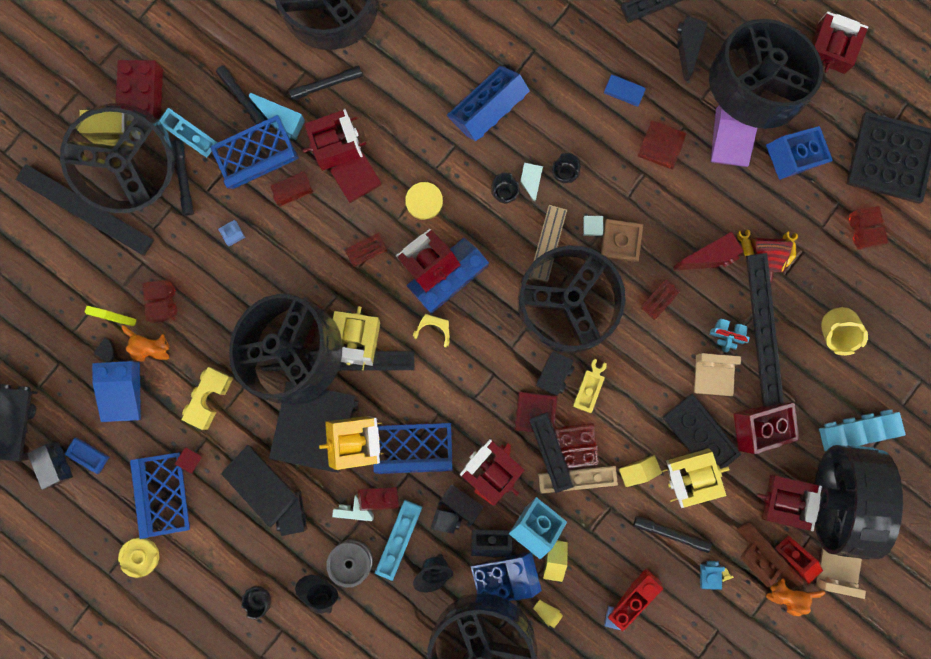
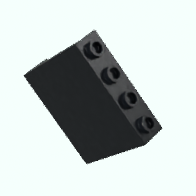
[269,382,359,473]
[0,384,38,461]

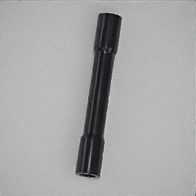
[216,65,266,130]
[289,66,363,100]
[172,140,194,216]
[633,516,712,553]

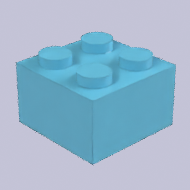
[509,497,567,559]

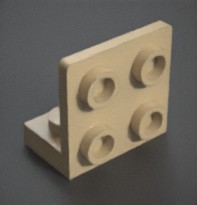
[694,353,741,396]
[816,548,866,599]

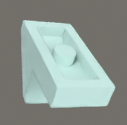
[332,494,374,521]

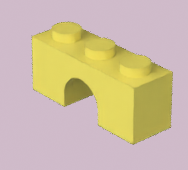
[182,367,233,430]

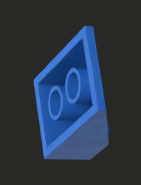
[766,126,833,180]
[92,361,141,422]

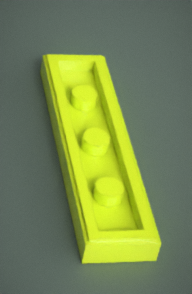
[85,306,137,326]

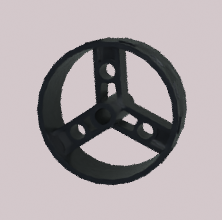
[275,0,379,50]
[709,19,823,129]
[60,103,176,213]
[517,245,626,353]
[229,294,343,405]
[814,445,903,560]
[427,594,537,659]

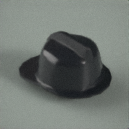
[413,554,453,593]
[295,575,339,614]

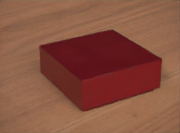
[175,447,202,474]

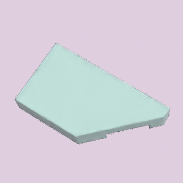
[520,163,543,201]

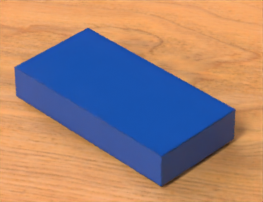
[604,74,646,107]
[64,438,109,474]

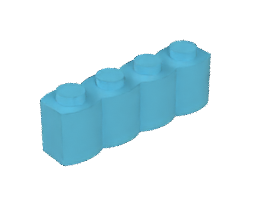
[819,409,906,451]

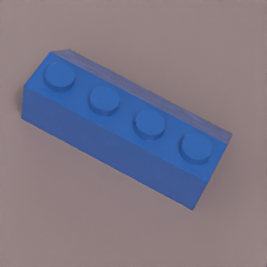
[447,66,530,141]
[406,238,489,314]

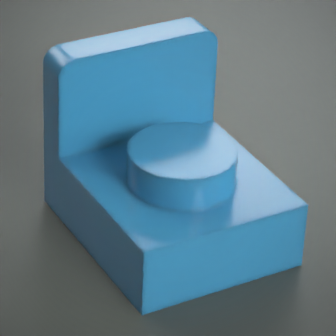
[700,561,725,590]

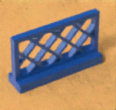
[210,115,299,190]
[374,423,453,474]
[130,452,190,539]

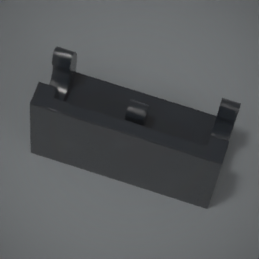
[438,484,484,527]

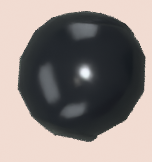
[552,153,581,184]
[491,172,519,204]
[241,586,272,620]

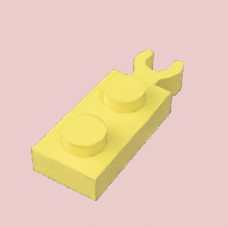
[573,359,606,413]

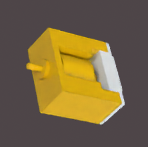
[319,416,384,470]

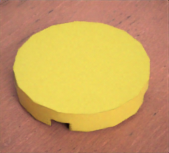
[406,182,443,220]
[118,538,159,578]

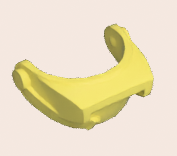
[413,314,450,347]

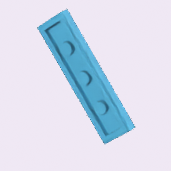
[375,499,423,581]

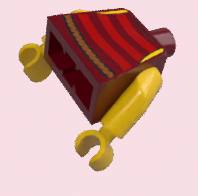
[737,229,798,282]

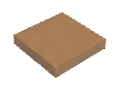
[601,219,643,262]

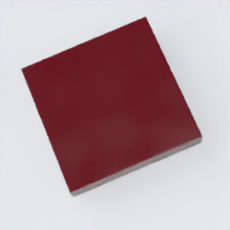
[330,152,382,203]
[514,392,557,432]

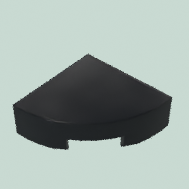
[94,337,115,363]

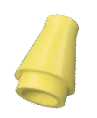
[533,600,563,628]

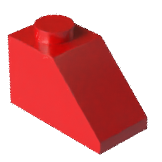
[774,535,823,584]

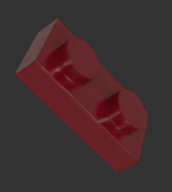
[357,487,399,511]

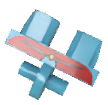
[709,319,750,353]

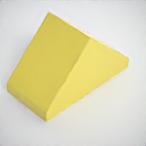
[619,455,662,487]
[543,540,568,582]

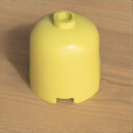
[821,307,868,356]

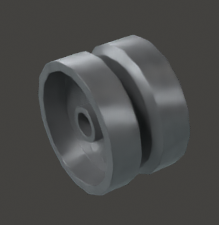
[327,539,373,587]

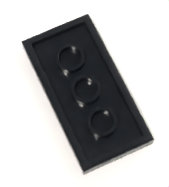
[662,393,742,469]
[221,445,298,527]

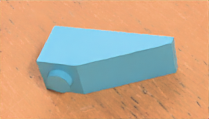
[249,93,305,140]
[159,108,217,158]

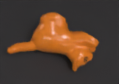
[121,325,170,362]
[766,578,825,616]

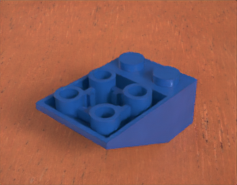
[471,552,542,601]

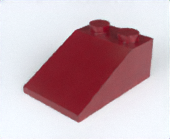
[673,231,744,270]
[733,402,799,454]

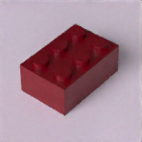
[116,60,163,120]

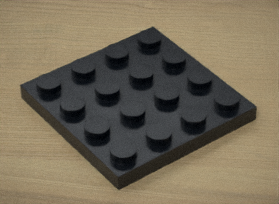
[846,112,931,204]

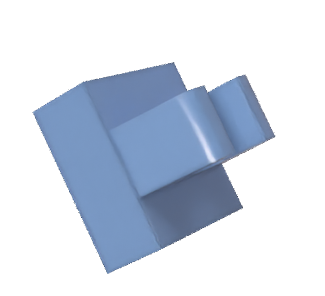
[218,220,245,246]

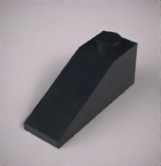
[676,16,708,81]

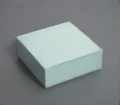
[583,216,603,236]

